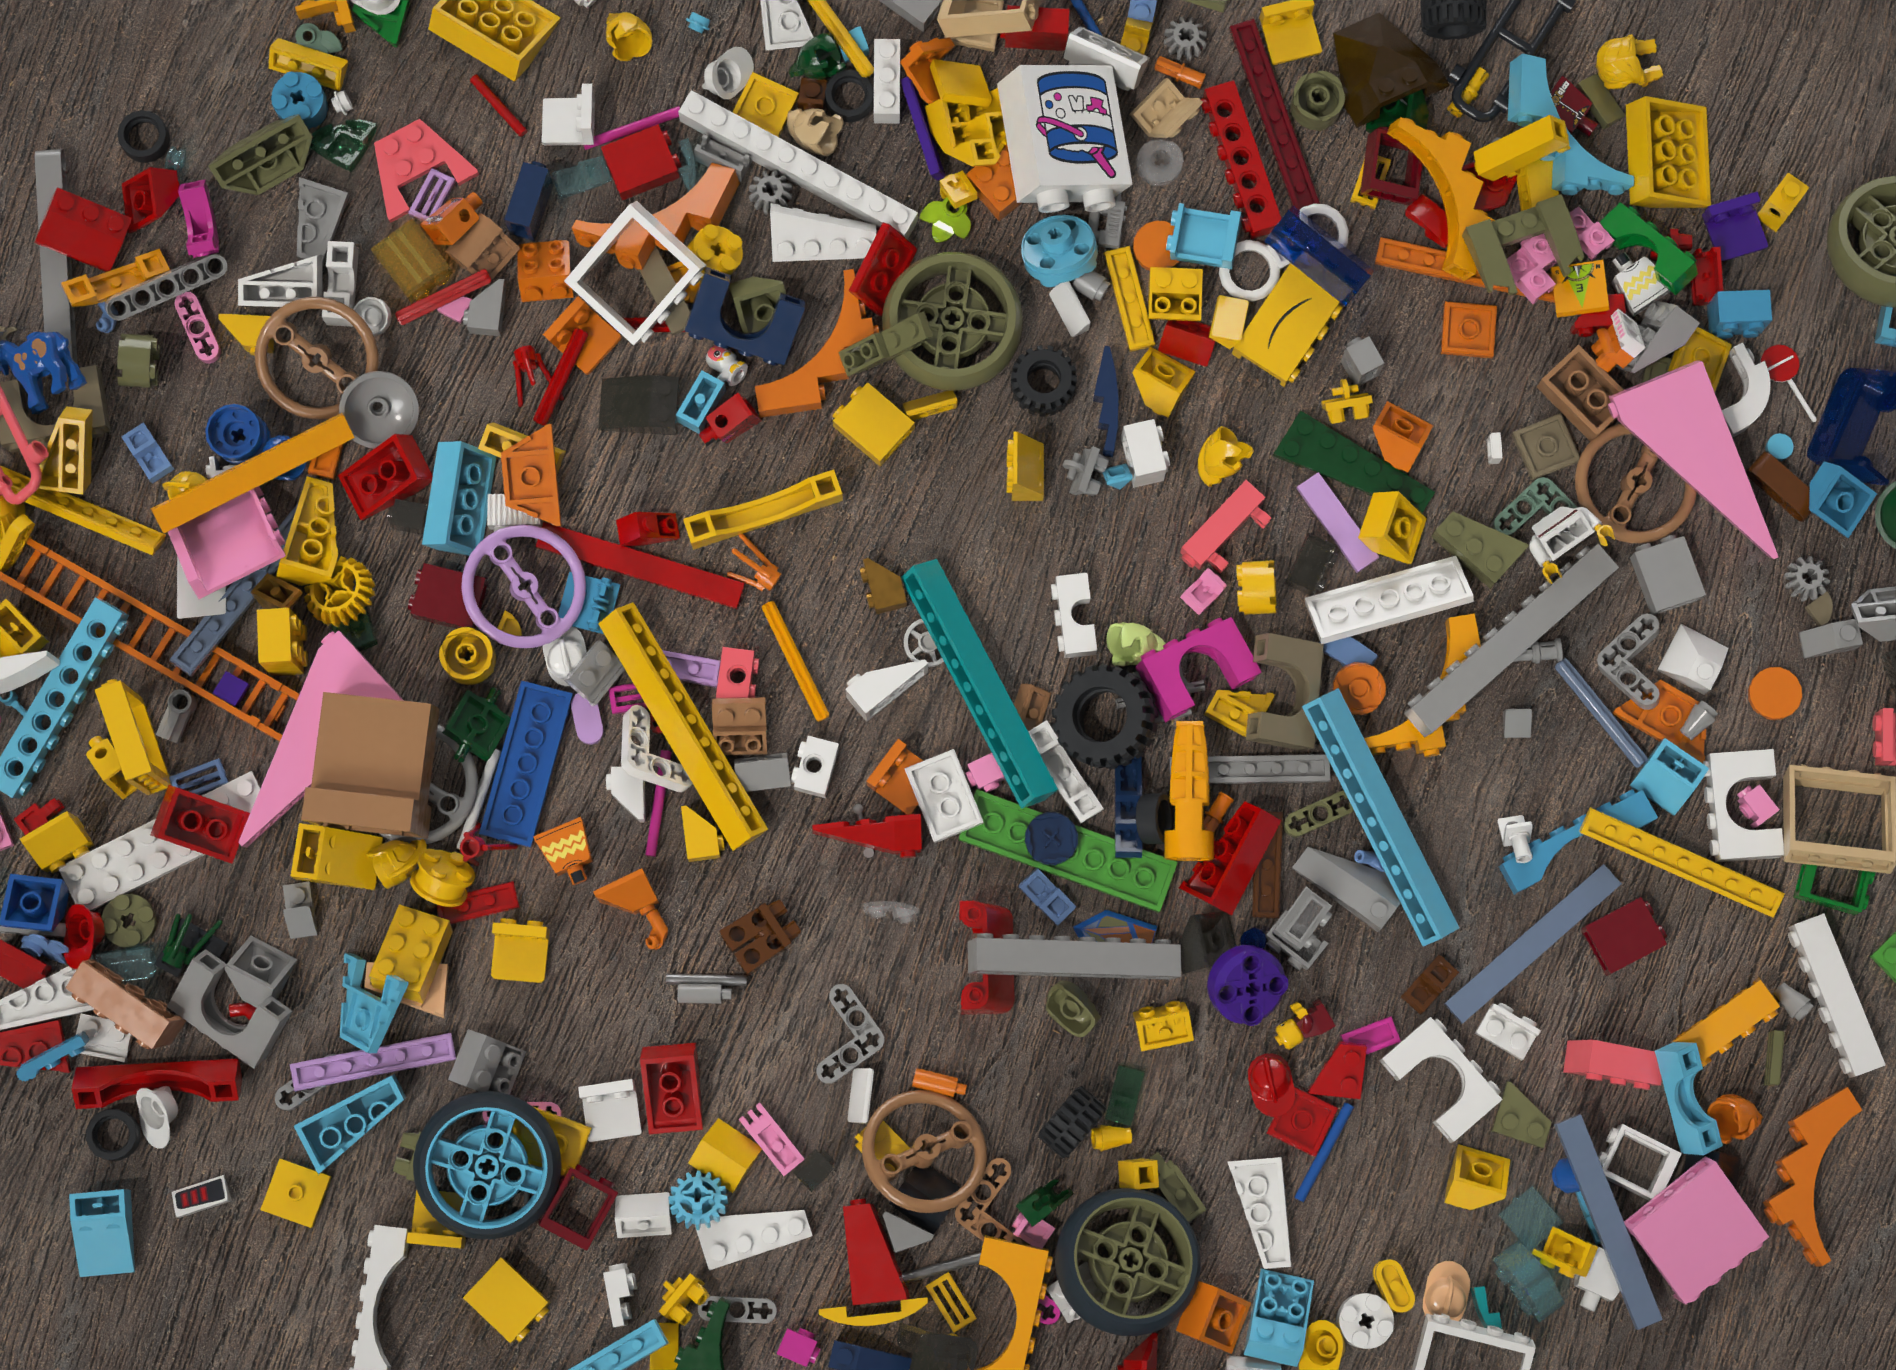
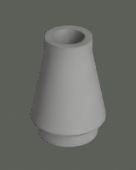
[1679,700,1718,741]
[1773,982,1814,1021]

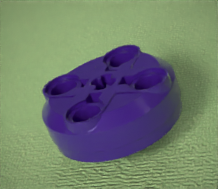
[1207,945,1289,1026]

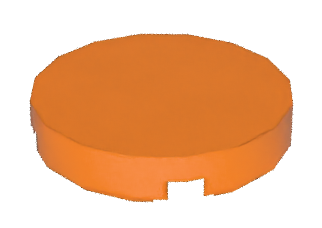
[1133,220,1180,271]
[1332,662,1386,715]
[1748,667,1802,720]

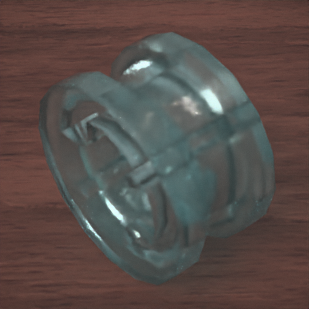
[165,146,186,173]

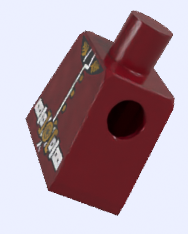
[1550,76,1598,137]

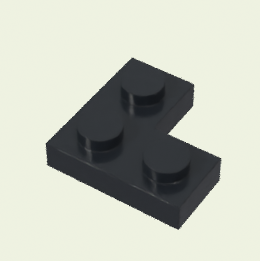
[154,918,229,978]

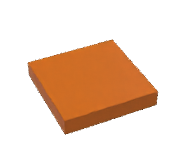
[1440,301,1497,358]

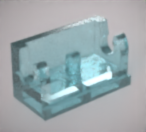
[95,945,157,981]

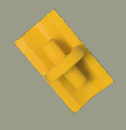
[1321,379,1373,424]
[659,1273,710,1326]

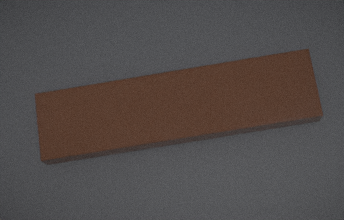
[1252,811,1283,919]

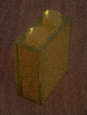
[371,218,453,304]

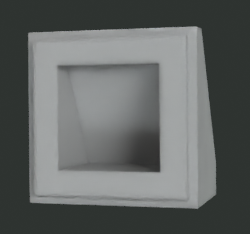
[1503,709,1532,738]

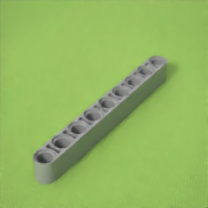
[35,149,78,375]

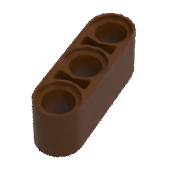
[1746,452,1812,522]

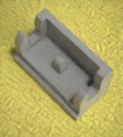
[694,134,753,182]
[734,752,791,792]

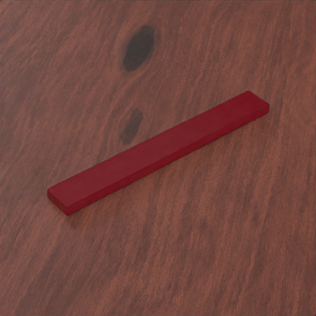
[1229,19,1320,214]

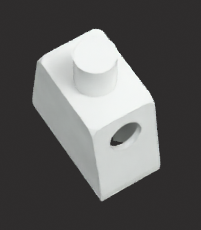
[1574,1245,1620,1312]

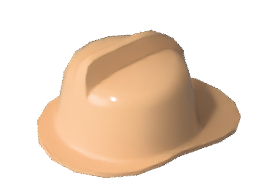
[1423,1261,1470,1321]

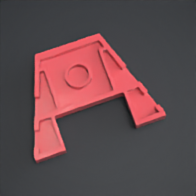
[374,119,479,223]

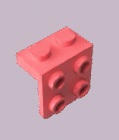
[1872,708,1896,766]

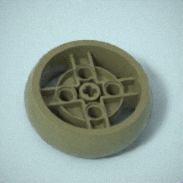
[1827,176,1896,308]
[882,252,1023,391]

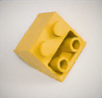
[1148,267,1203,321]
[0,599,49,657]

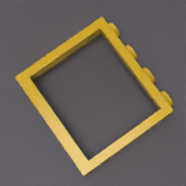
[95,679,172,795]

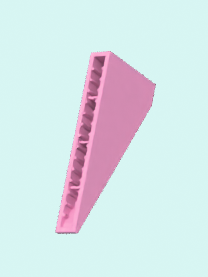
[1607,360,1778,559]
[238,631,404,848]

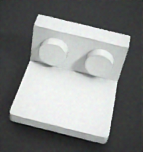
[542,84,595,146]
[578,1079,642,1142]

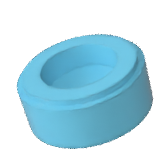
[1765,433,1794,461]

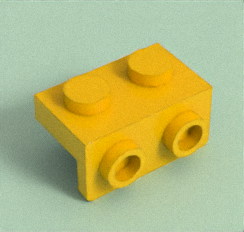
[1531,1226,1598,1278]

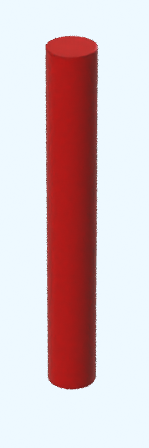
[469,74,528,137]

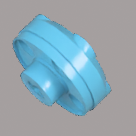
[1021,215,1098,287]

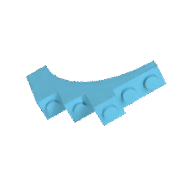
[1508,54,1634,195]

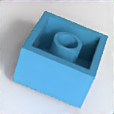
[1707,290,1772,339]

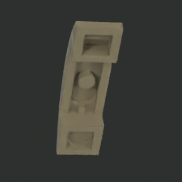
[637,246,690,336]

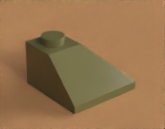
[728,277,786,333]

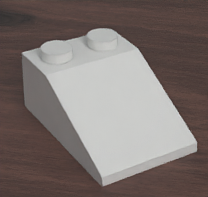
[846,659,928,722]

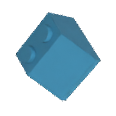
[1809,461,1877,538]

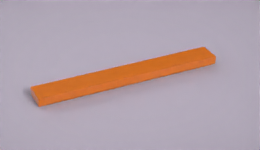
[1375,237,1555,303]

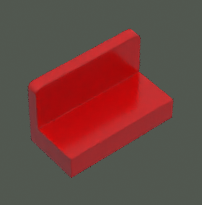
[1158,320,1216,367]
[0,939,52,989]

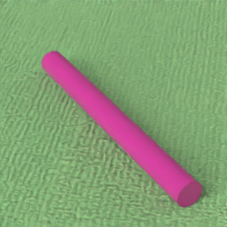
[583,106,680,150]
[645,750,672,857]

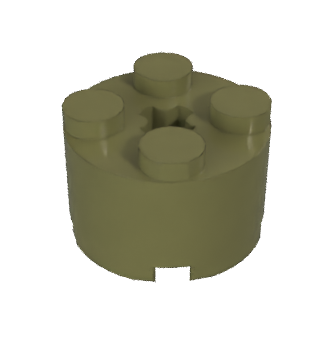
[1290,71,1345,131]
[117,333,161,388]

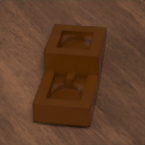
[1401,954,1459,1015]

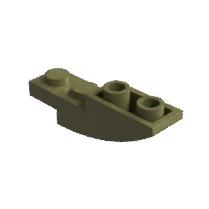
[838,312,933,377]

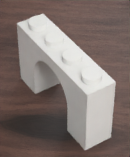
[1703,749,1784,862]
[1379,1017,1503,1143]

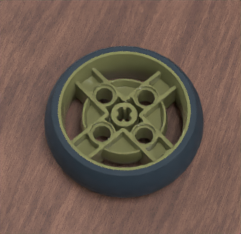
[1055,1188,1201,1336]

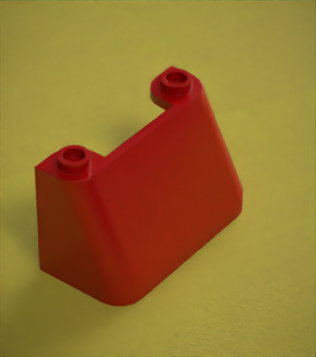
[959,901,1015,1015]

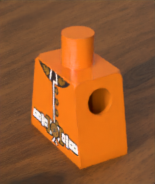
[420,192,483,245]

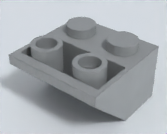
[448,1029,526,1095]

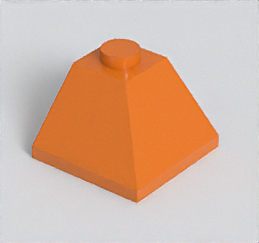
[1373,401,1433,473]
[593,868,659,916]

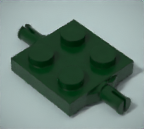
[442,688,511,762]

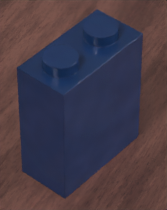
[504,161,554,242]

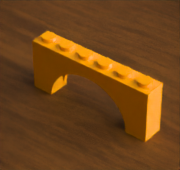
[975,1235,1053,1370]

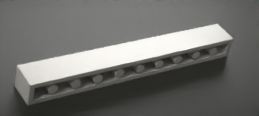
[678,90,918,239]

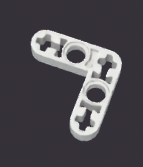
[621,705,693,792]

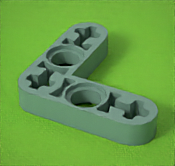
[1492,477,1578,536]

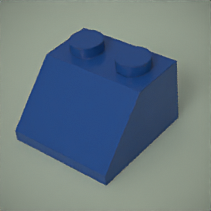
[0,874,70,932]

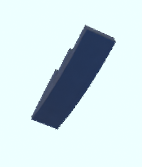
[1093,345,1119,458]
[1114,757,1142,858]

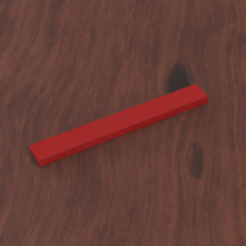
[536,522,745,609]

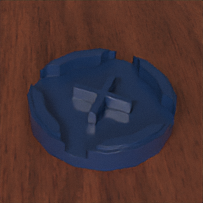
[1025,812,1078,866]

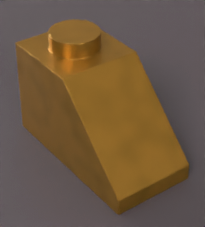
[250,573,303,609]

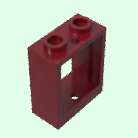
[1360,127,1423,206]
[538,1164,618,1251]

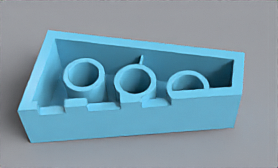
[294,1074,407,1174]

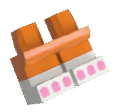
[1591,309,1646,373]

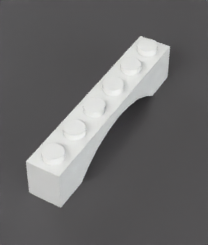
[349,1225,411,1370]

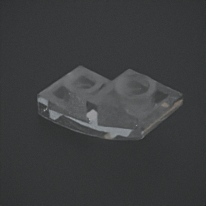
[863,901,920,924]

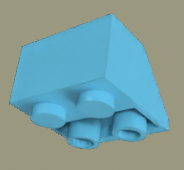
[1629,738,1709,816]

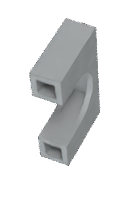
[167,949,292,1069]

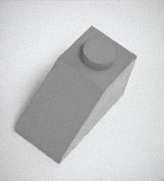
[463,279,507,337]
[1798,619,1863,659]

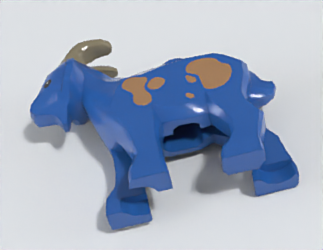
[0,326,87,414]

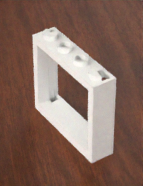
[564,201,707,345]
[1412,1313,1536,1370]

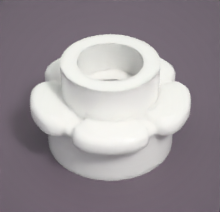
[331,90,353,115]

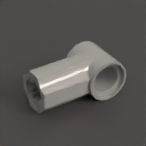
[156,689,197,744]

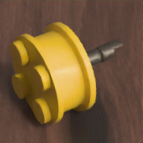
[410,848,475,915]

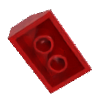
[34,187,132,272]

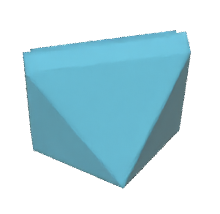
[1102,464,1133,489]

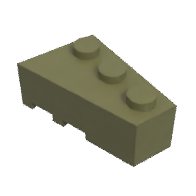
[1431,511,1529,589]

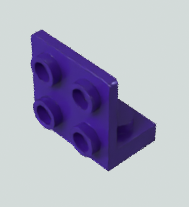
[1702,192,1768,262]

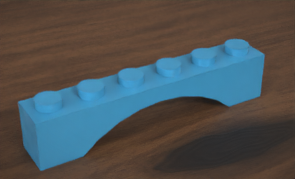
[1499,789,1658,895]

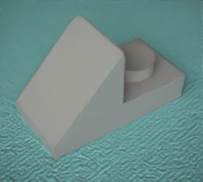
[283,881,318,939]

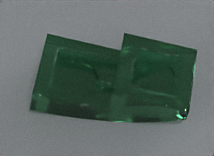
[1105,1064,1145,1126]

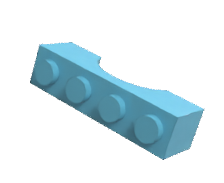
[1655,1042,1723,1155]

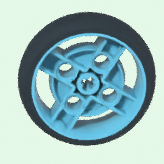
[413,1092,561,1240]

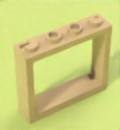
[937,0,1042,38]
[1783,764,1896,874]

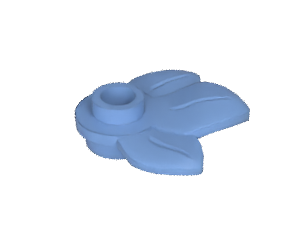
[21,934,69,965]

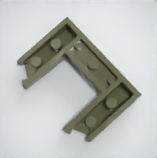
[1462,194,1584,295]

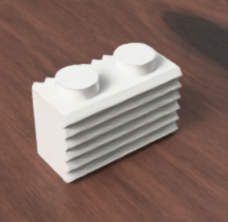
[487,494,543,532]

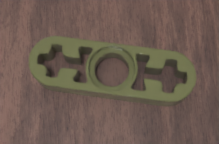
[1283,790,1354,838]

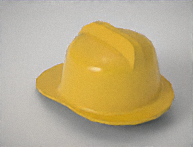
[1299,1320,1346,1370]

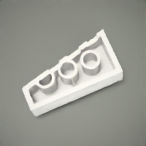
[770,203,876,262]

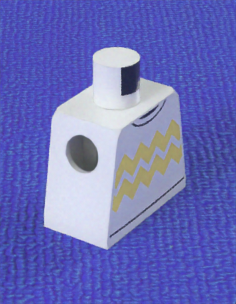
[1611,252,1671,318]

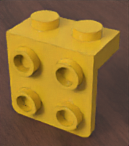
[491,918,550,983]

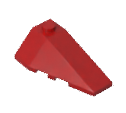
[812,814,922,858]

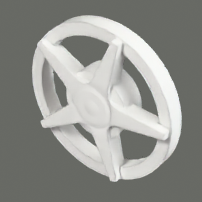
[904,619,944,667]

